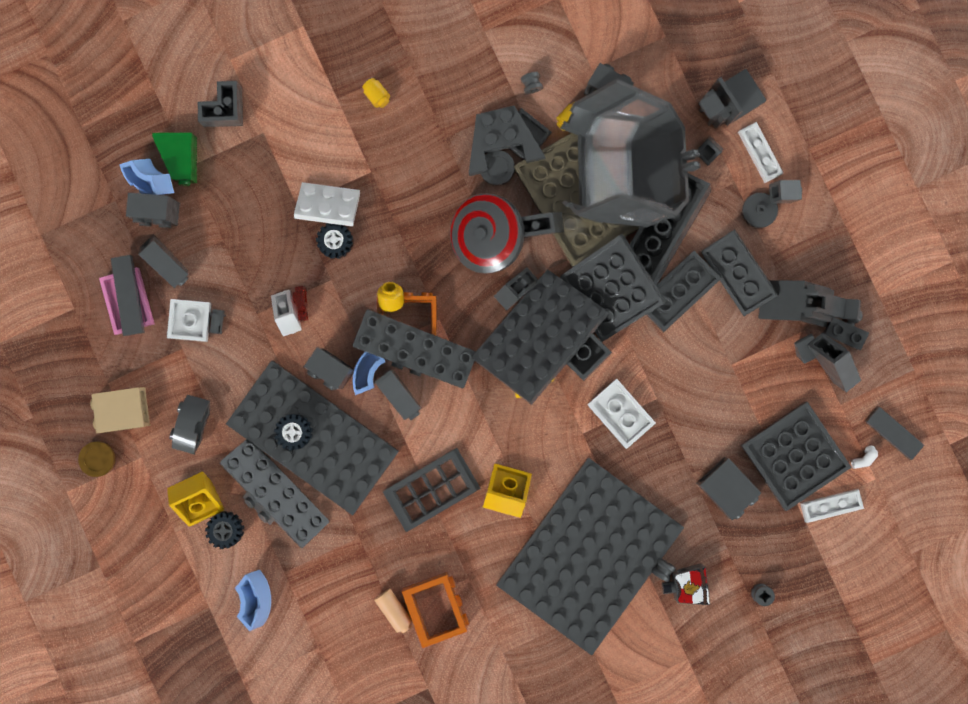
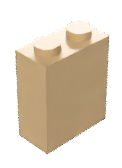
[90,387,150,433]

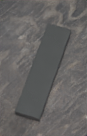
[111,255,145,336]

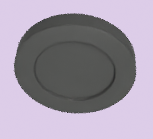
[481,150,515,186]
[742,193,778,228]

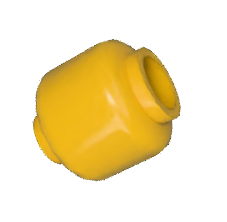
[377,282,404,312]

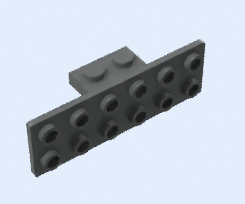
[353,310,476,389]
[220,439,329,548]

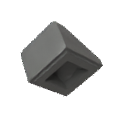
[697,136,724,166]
[794,334,816,364]

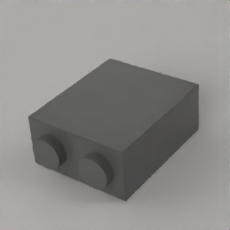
[696,457,761,520]

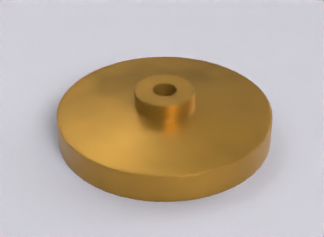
[78,441,115,477]

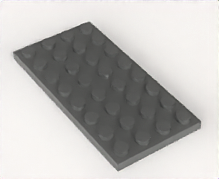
[226,360,399,516]

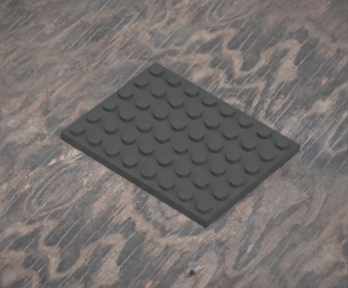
[496,458,684,656]

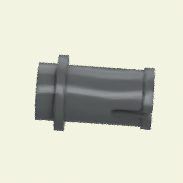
[209,309,226,334]

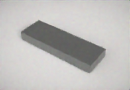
[865,407,925,460]

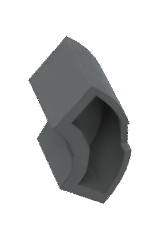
[169,394,210,455]

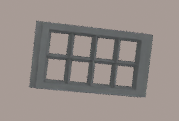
[382,448,481,532]

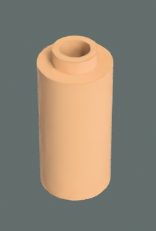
[374,588,412,634]

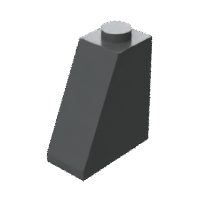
[138,234,189,288]
[807,332,861,393]
[375,370,421,420]

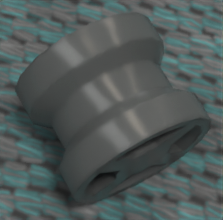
[521,72,543,94]
[651,558,676,582]
[751,583,775,606]

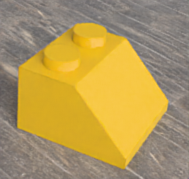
[483,463,532,518]
[167,471,224,527]

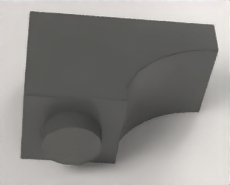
[494,267,538,311]

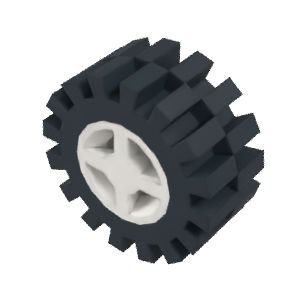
[316,223,353,259]
[274,414,313,451]

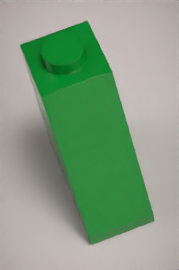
[152,133,197,186]

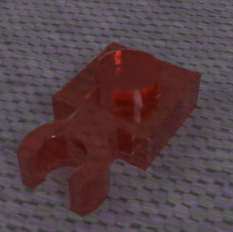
[293,286,308,321]

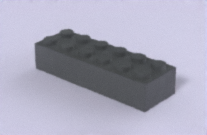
[630,173,711,285]

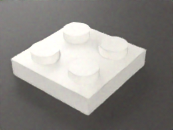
[167,299,212,342]

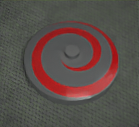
[450,194,524,273]

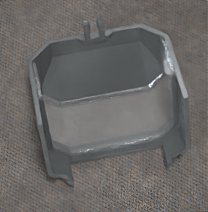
[560,79,700,227]

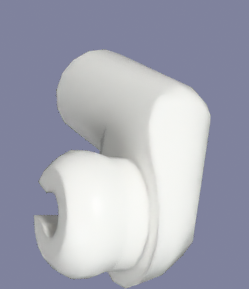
[851,445,878,469]

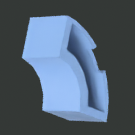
[120,159,174,195]
[353,351,386,395]
[235,570,271,631]

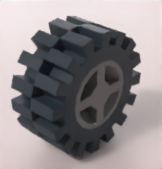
[205,511,244,549]

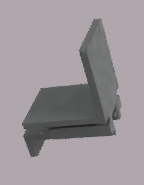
[699,69,766,129]
[758,280,861,327]

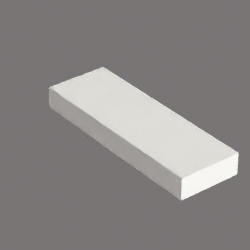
[738,122,783,183]
[800,489,864,523]

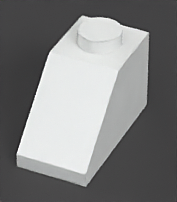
[271,290,302,337]

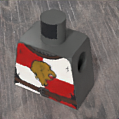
[661,563,710,605]

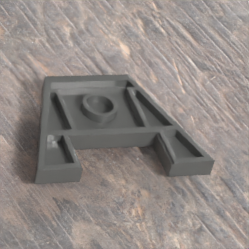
[469,106,546,176]

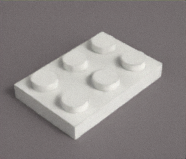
[294,182,360,226]
[587,379,656,449]

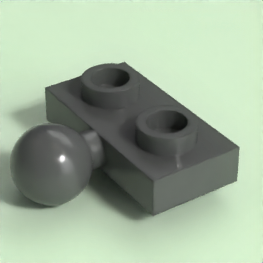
[824,310,869,351]

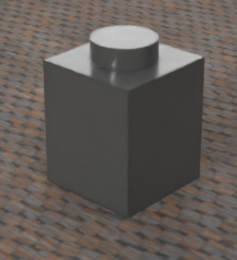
[769,180,802,204]

